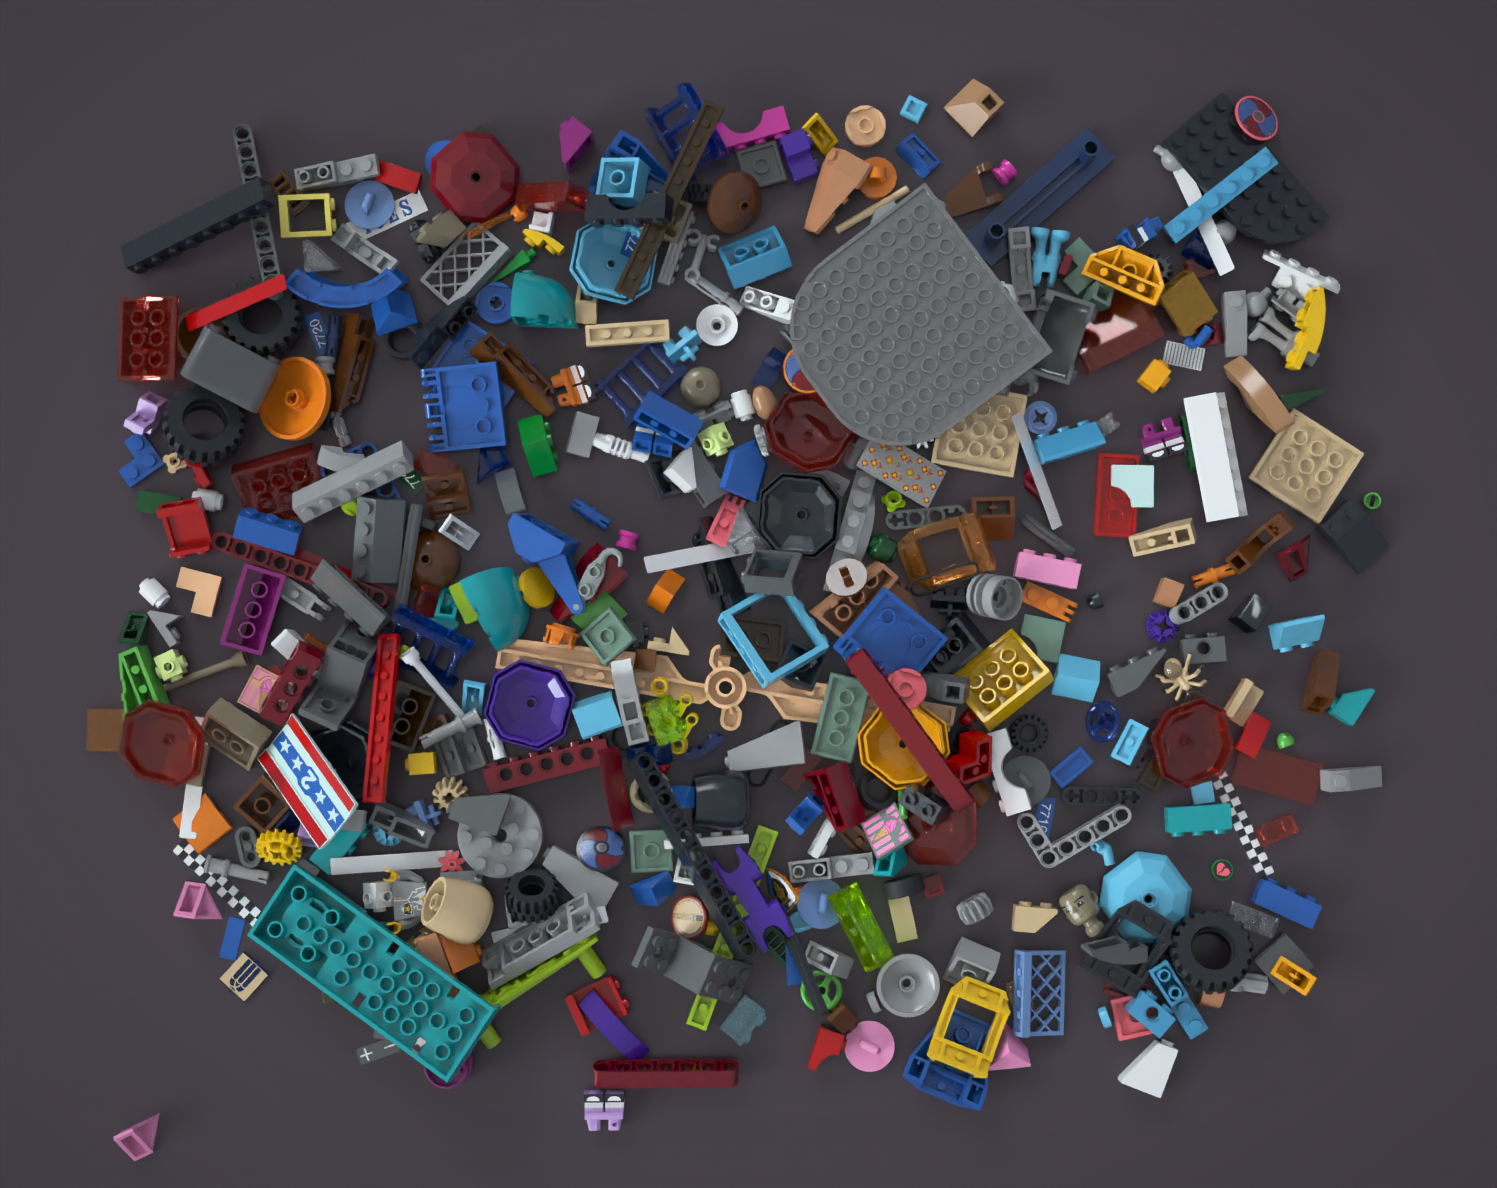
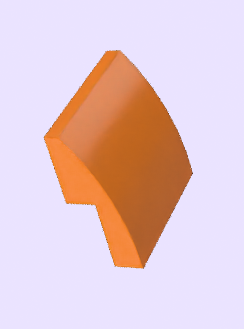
[172,793,233,854]

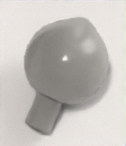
[1153,145,1183,172]
[1201,220,1237,245]
[1246,287,1271,317]

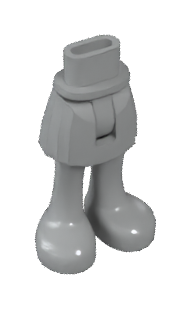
[1247,306,1320,367]

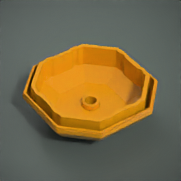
[857,704,950,790]

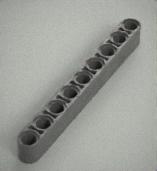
[233,124,285,300]

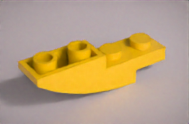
[1285,286,1326,371]

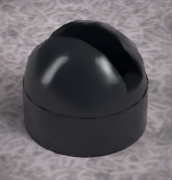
[1087,591,1104,610]

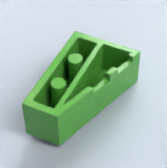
[118,645,170,720]

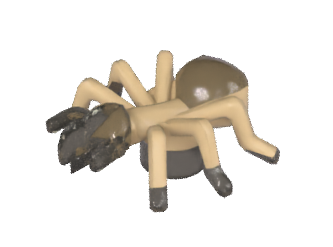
[1154,652,1211,707]

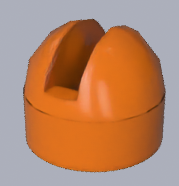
[510,203,528,222]

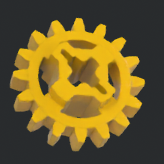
[256,829,303,866]

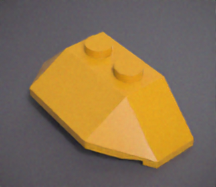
[1081,245,1165,306]

